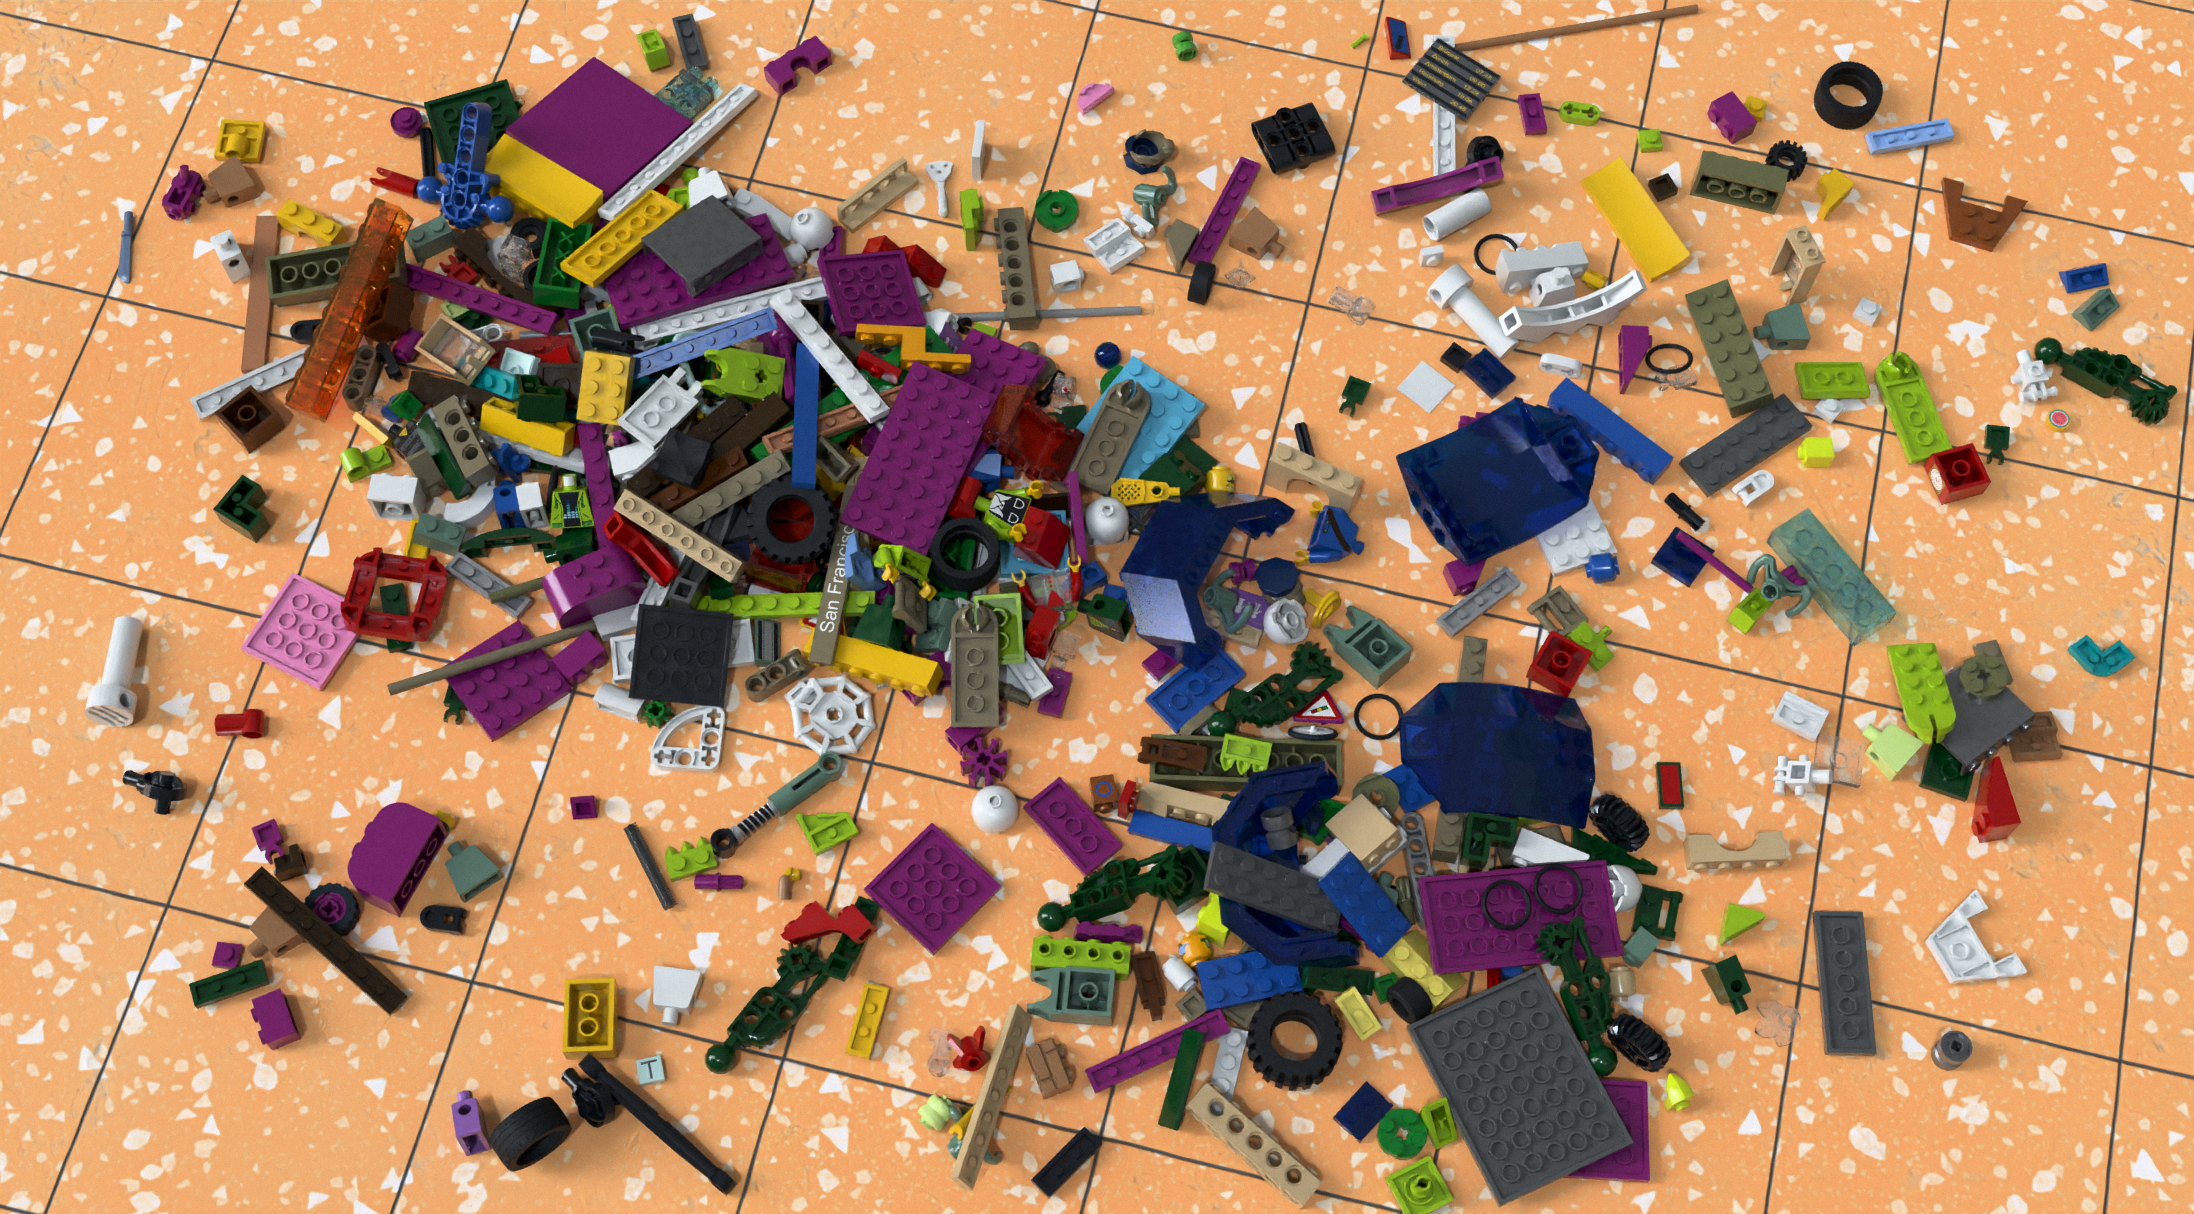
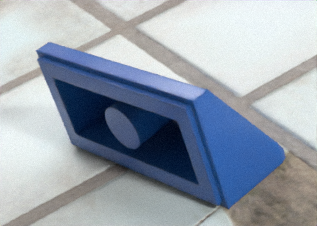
[2059,263,2109,293]

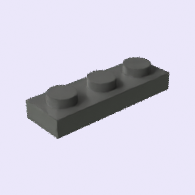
[672,13,708,74]

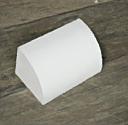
[593,682,650,724]

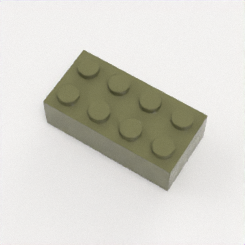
[1690,150,1789,215]

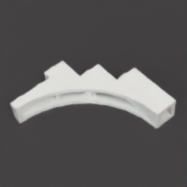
[1499,270,1648,343]

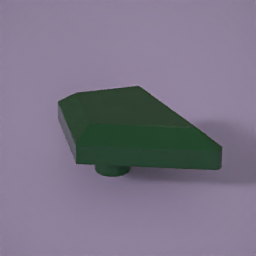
[453,310,494,330]

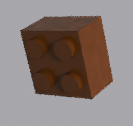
[359,281,415,343]
[214,385,285,454]

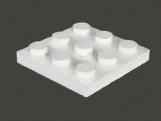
[1526,494,1617,577]

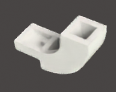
[443,474,498,531]

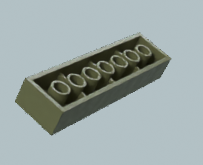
[1149,734,1342,796]

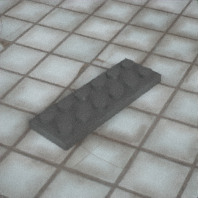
[1679,393,1813,498]
[1203,841,1341,936]
[1812,911,1877,1056]

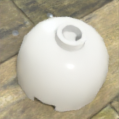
[790,207,834,252]
[1083,497,1129,544]
[1263,598,1309,646]
[971,785,1019,834]
[1607,865,1642,913]

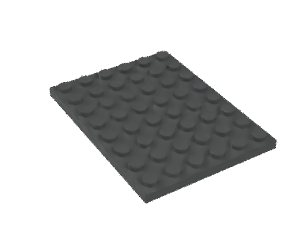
[1406,966,1634,1208]

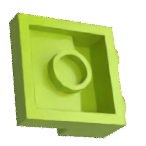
[960,188,984,251]

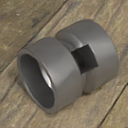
[1260,806,1299,850]
[1931,1031,1973,1071]

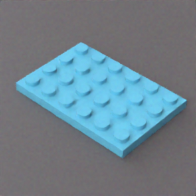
[1052,356,1206,500]

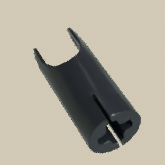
[592,327,645,355]

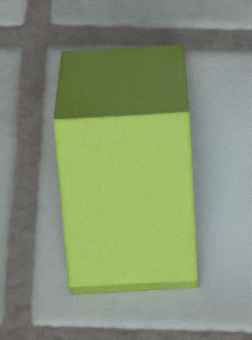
[1718,903,1766,946]
[1419,1097,1458,1149]

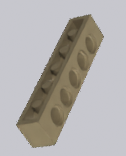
[994,207,1036,331]

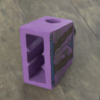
[451,1090,491,1156]

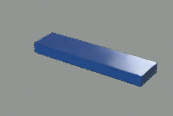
[1127,809,1226,854]

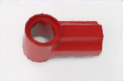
[946,476,982,519]
[214,709,265,739]

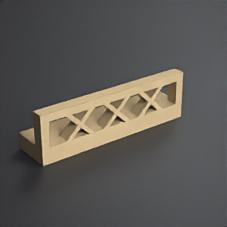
[837,157,918,234]

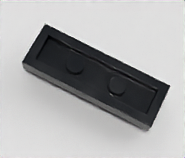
[1031,1126,1102,1199]

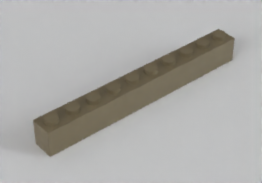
[1431,636,1488,864]

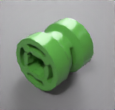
[1172,31,1198,61]

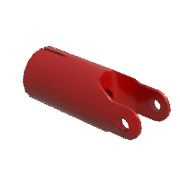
[369,167,420,199]

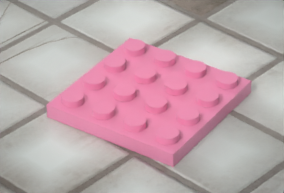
[240,573,360,692]

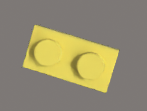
[1333,986,1382,1041]

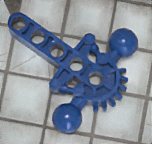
[416,103,515,230]

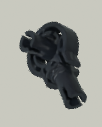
[1464,136,1504,193]
[122,770,187,815]
[561,1068,620,1128]

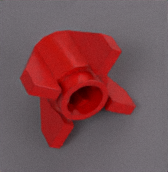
[947,1025,991,1071]

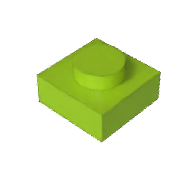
[1637,129,1663,153]

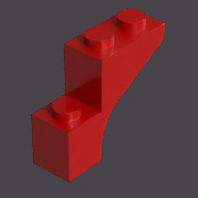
[862,235,947,288]
[602,511,680,588]
[781,901,877,945]

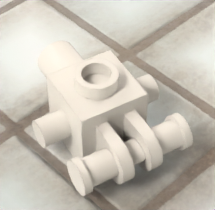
[2010,349,2058,403]
[1772,755,1833,798]

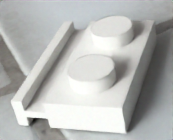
[1771,690,1829,742]

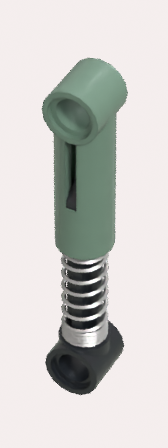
[710,752,843,859]

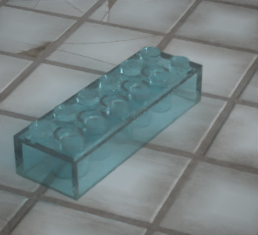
[1767,508,1897,647]

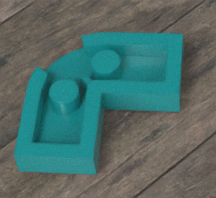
[2067,635,2136,677]

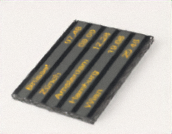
[1402,37,1501,122]

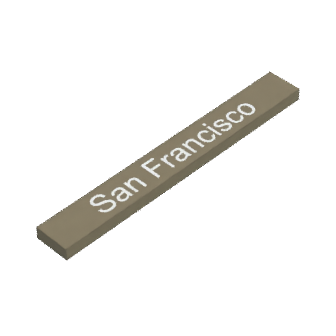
[809,485,860,666]

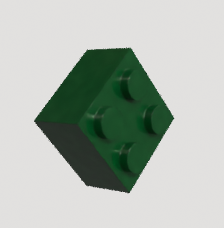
[1151,844,1210,916]

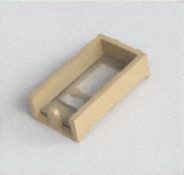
[1767,225,1826,306]
[414,313,496,387]

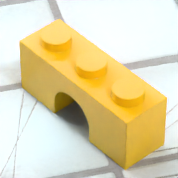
[276,198,349,248]

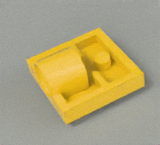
[214,119,267,163]

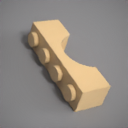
[1683,831,1787,873]

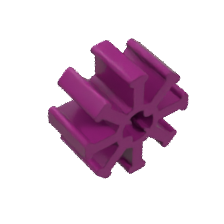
[960,737,1008,788]

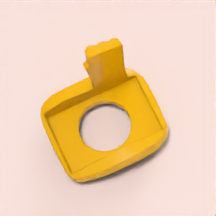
[1303,588,1341,629]

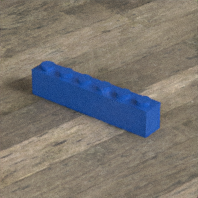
[1547,377,1674,485]

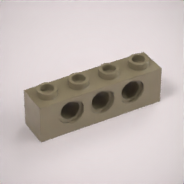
[431,395,499,487]

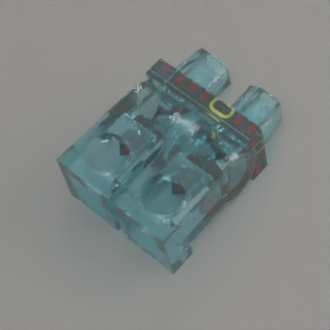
[654,66,718,122]

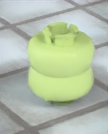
[918,1094,953,1131]

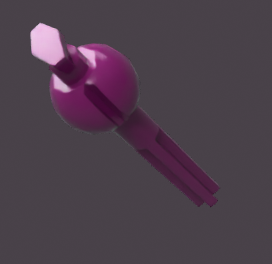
[768,312,799,404]

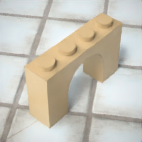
[1265,442,1362,517]

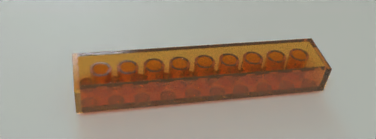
[285,197,414,424]

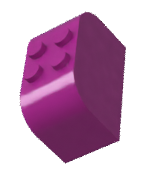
[542,544,647,629]
[347,802,449,918]

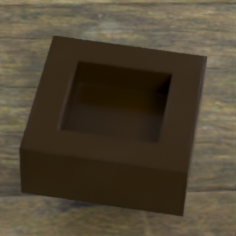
[1648,173,1678,202]

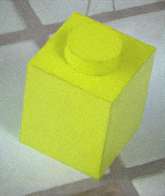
[1797,437,1835,468]

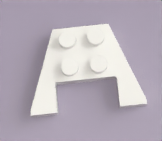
[1924,890,2027,984]

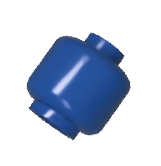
[1585,552,1620,584]

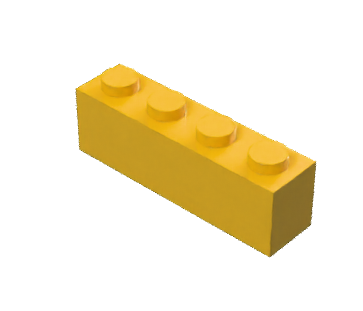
[480,397,576,457]

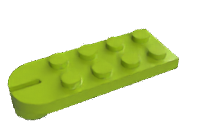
[1874,351,1952,465]
[1887,642,1956,744]

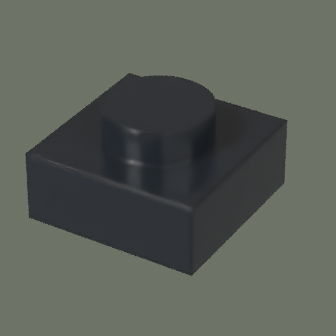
[1440,342,1472,373]

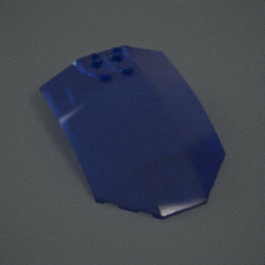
[1395,396,1600,567]
[1399,682,1595,829]

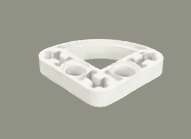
[650,706,726,774]

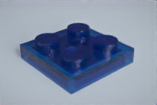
[1651,526,1715,588]

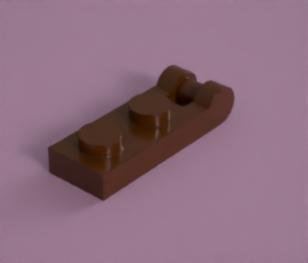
[1137,736,1208,773]

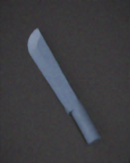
[118,211,134,283]

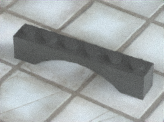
[668,499,744,610]

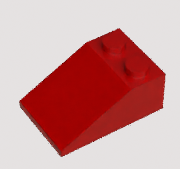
[1972,756,2021,843]

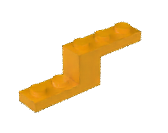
[855,324,971,374]

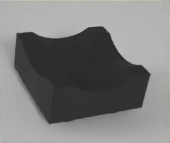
[650,427,715,491]

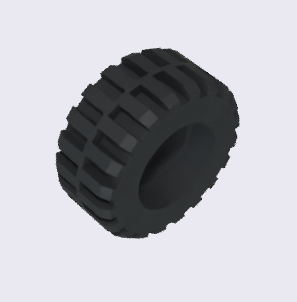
[747,475,837,565]
[1246,991,1343,1091]

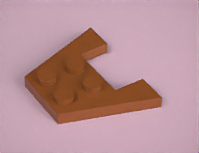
[1941,177,2028,252]

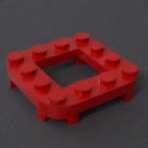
[340,547,448,642]

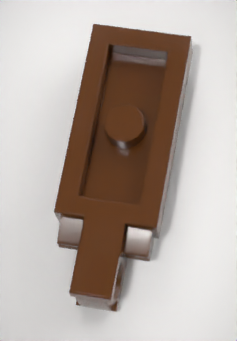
[1131,951,1165,1022]

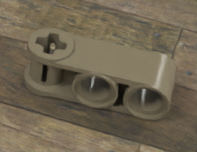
[745,649,812,702]

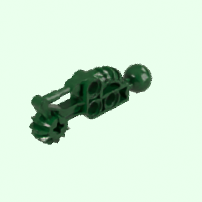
[2034,337,2177,426]
[1208,641,1343,737]
[1037,845,1188,932]
[1534,916,1618,1077]
[704,941,829,1074]

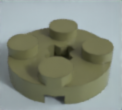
[1958,655,2008,701]
[1351,774,1400,816]

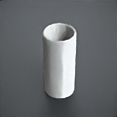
[1423,188,1491,241]

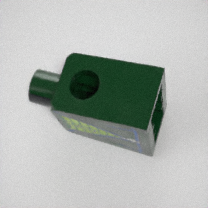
[1077,593,1133,642]

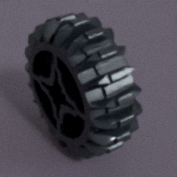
[1588,794,1650,852]
[1607,1013,1671,1073]

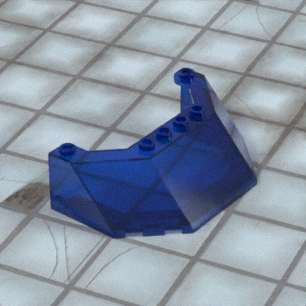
[1119,490,1295,673]
[1211,761,1360,968]

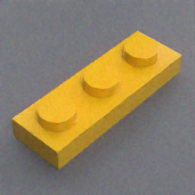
[845,982,889,1060]

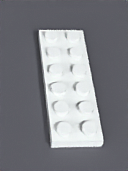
[610,619,756,684]

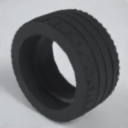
[1814,61,1883,130]
[930,517,1001,592]
[489,1097,572,1172]

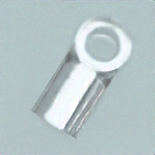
[1328,286,1376,325]

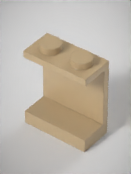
[1325,793,1403,871]

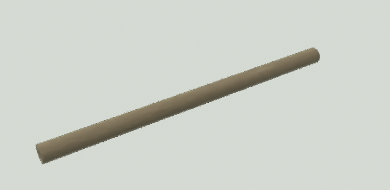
[387,620,597,696]

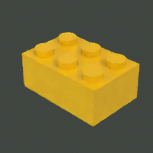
[576,350,636,426]
[562,978,619,1060]

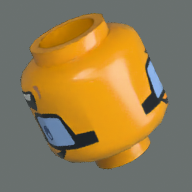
[1178,931,1213,970]

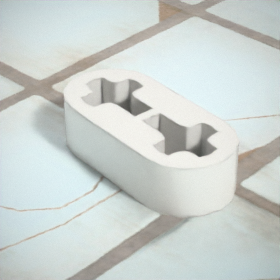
[1539,353,1582,378]

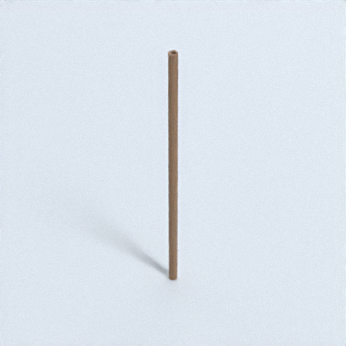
[1455,4,1699,52]

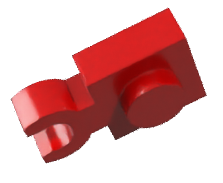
[439,255,480,285]

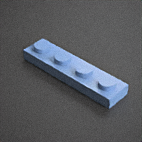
[1865,118,1955,155]

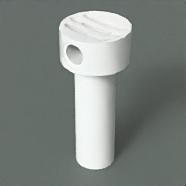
[1426,264,1520,360]
[84,616,143,727]

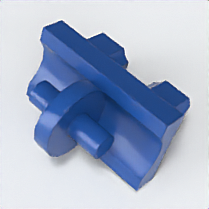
[491,443,531,483]

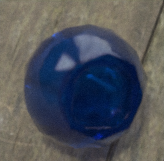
[1094,342,1122,370]

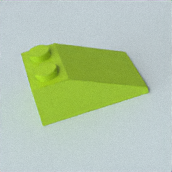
[973,591,1025,665]

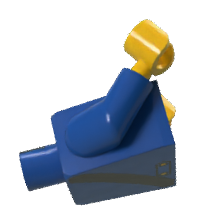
[1294,500,1364,567]

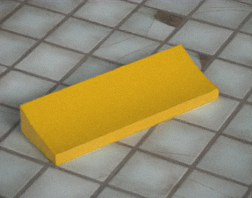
[484,133,603,229]
[1580,156,1691,283]

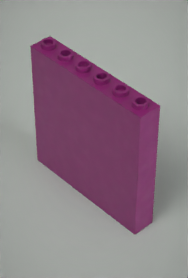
[506,57,693,205]

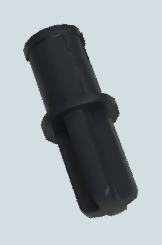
[1664,492,1706,532]

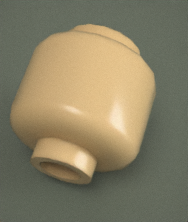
[1606,966,1636,1002]

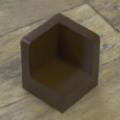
[273,844,308,882]

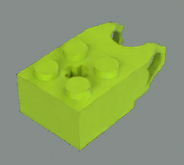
[700,348,785,405]

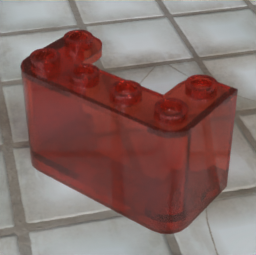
[980,385,1085,482]
[745,498,814,593]

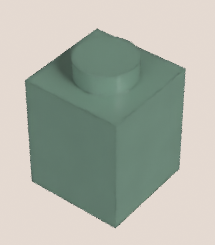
[1622,926,1660,969]

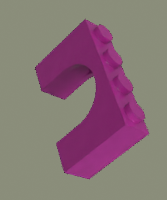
[901,652,1004,756]

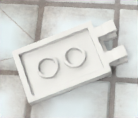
[618,367,704,451]

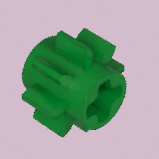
[641,700,672,730]

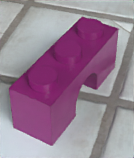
[764,35,832,97]

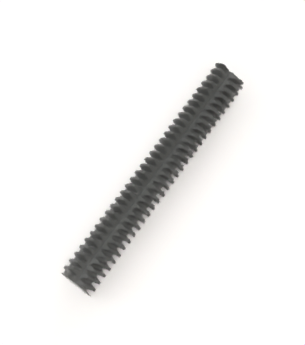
[623,822,677,911]

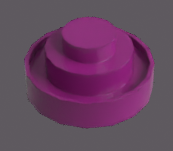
[390,107,423,138]

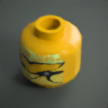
[1205,466,1235,500]

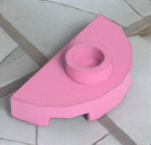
[1077,82,1115,115]

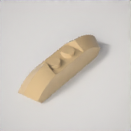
[1137,782,1252,830]

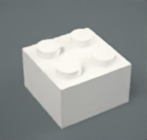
[367,473,427,522]

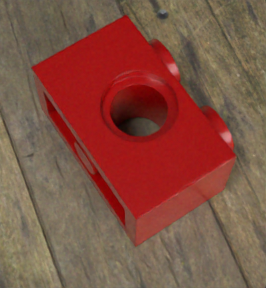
[1024,604,1061,661]

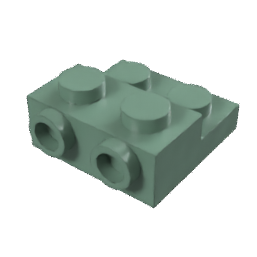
[913,597,960,653]

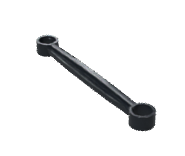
[578,1053,737,1196]

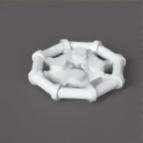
[789,674,876,757]

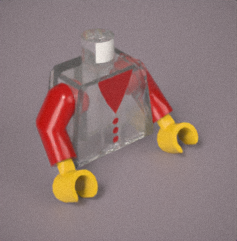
[1011,555,1083,626]

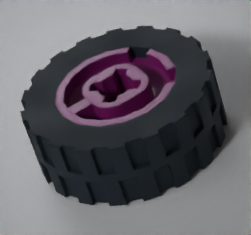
[304,883,360,937]

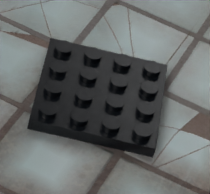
[628,604,734,708]

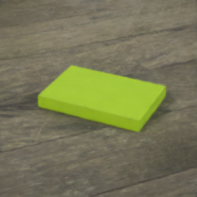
[1794,362,1871,399]

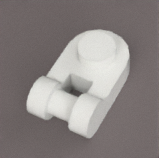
[1732,470,1774,507]

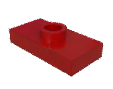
[856,349,902,386]

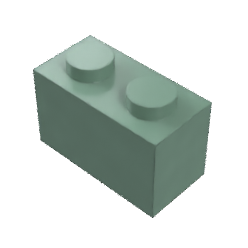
[403,215,455,263]
[412,512,467,557]

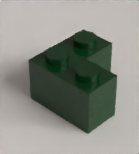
[512,374,567,423]
[213,474,271,543]
[1459,811,1518,869]

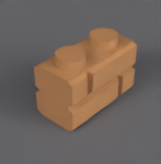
[1026,1038,1074,1099]

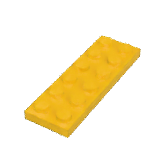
[560,189,684,288]

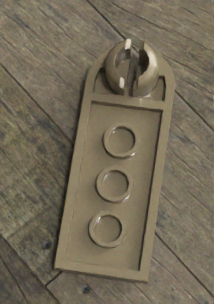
[1069,379,1150,497]
[951,603,999,728]

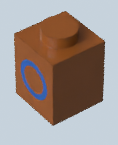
[1089,774,1118,814]

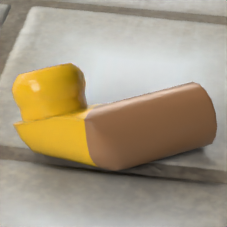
[778,867,801,900]

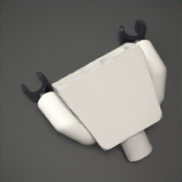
[923,308,972,336]

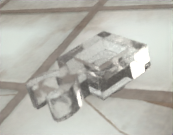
[1654,363,1698,391]

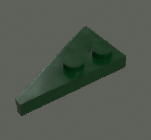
[1571,824,1658,875]

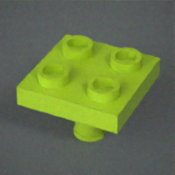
[1385,1155,1454,1214]

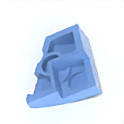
[844,533,886,592]

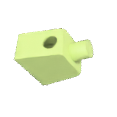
[1862,723,1924,781]

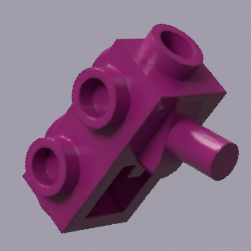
[162,164,206,221]

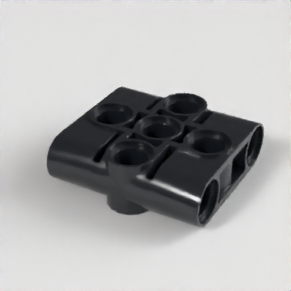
[1251,102,1335,175]

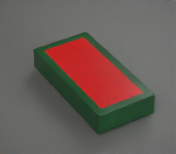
[1655,762,1684,810]

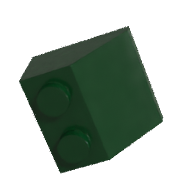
[1138,449,1207,508]

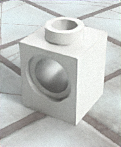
[1050,260,1084,295]

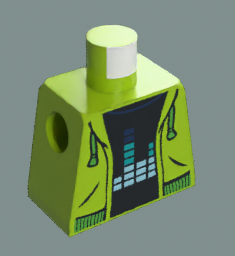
[550,474,595,529]

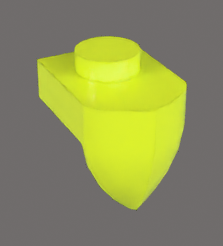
[1663,1073,1695,1112]

